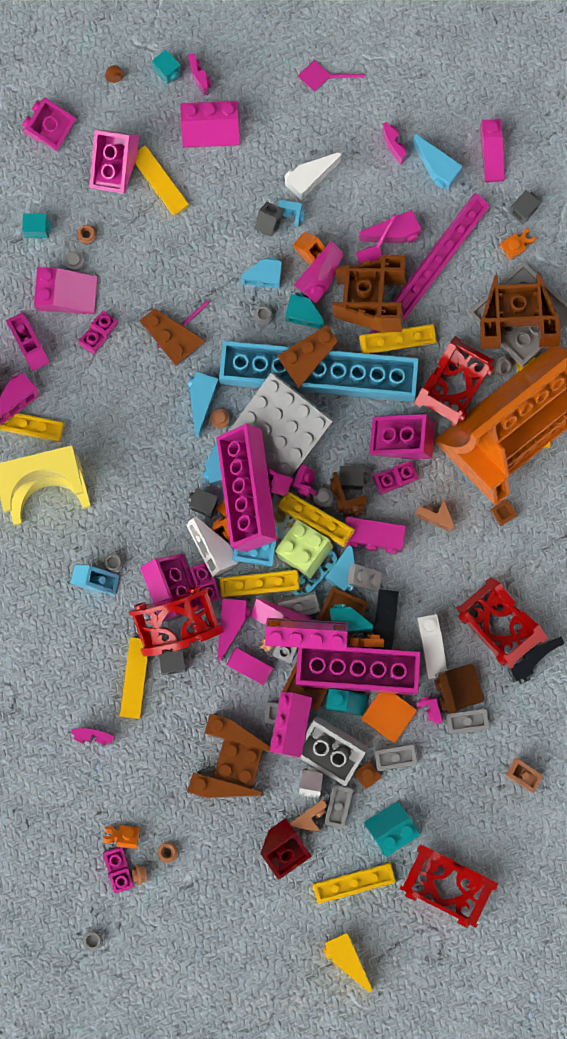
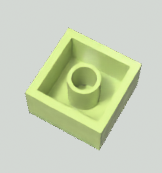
[275,519,333,579]

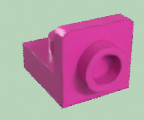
[292,464,318,497]
[416,696,442,725]

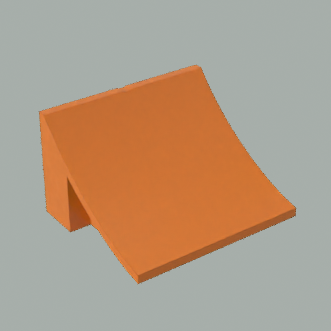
[434,346,567,506]

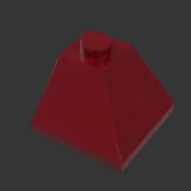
[260,818,312,880]

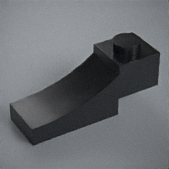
[372,589,399,650]
[507,636,565,684]

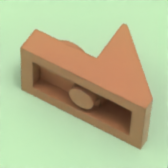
[415,500,454,532]
[505,757,543,793]
[290,799,327,832]

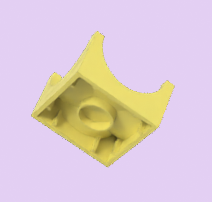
[0,445,91,526]

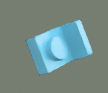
[278,200,305,227]

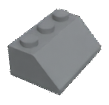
[300,716,369,786]

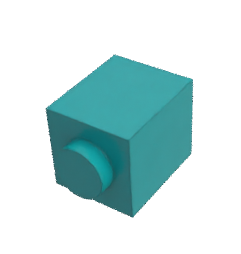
[151,49,182,85]
[22,213,51,238]

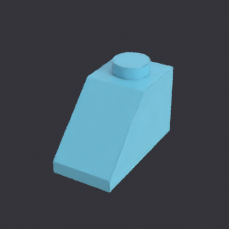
[241,257,282,289]
[202,443,222,487]
[325,545,355,592]
[70,565,120,595]

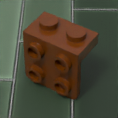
[329,472,368,517]
[434,664,484,714]

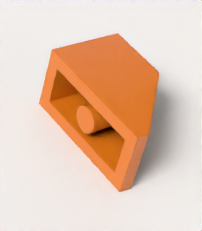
[292,232,326,265]

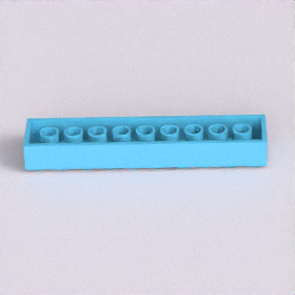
[219,341,418,402]

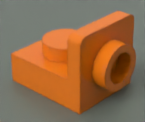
[210,518,230,542]

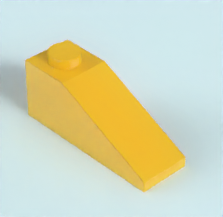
[322,932,373,992]

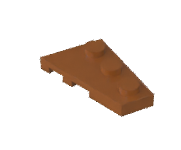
[139,308,206,366]
[277,325,338,390]

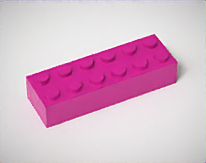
[216,424,277,552]
[296,647,420,695]

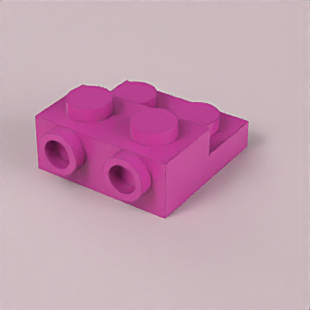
[22,97,77,151]

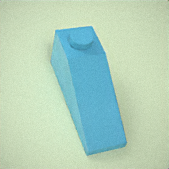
[413,134,463,190]
[188,372,219,437]

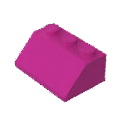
[180,101,240,148]
[140,553,203,622]

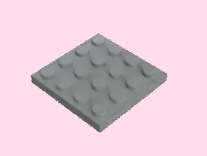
[468,261,567,368]
[229,372,334,477]

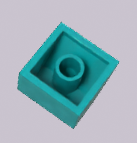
[363,801,421,857]

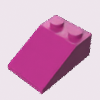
[89,130,139,194]
[34,267,97,314]
[369,414,436,460]

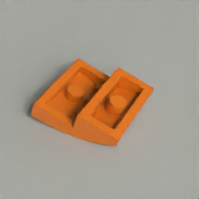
[361,692,417,744]

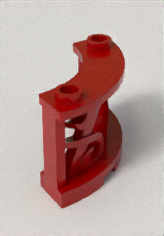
[414,336,495,426]
[456,577,548,669]
[129,586,223,657]
[400,844,499,928]

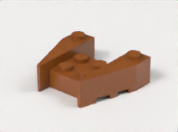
[332,255,407,332]
[479,273,561,349]
[187,714,274,799]

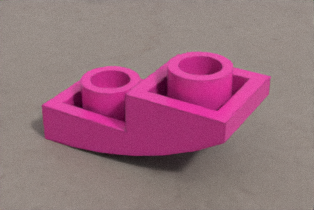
[188,53,212,96]
[382,122,407,165]
[78,310,118,355]
[372,461,418,495]
[190,563,221,603]
[226,647,273,685]
[70,728,115,746]
[103,847,134,894]

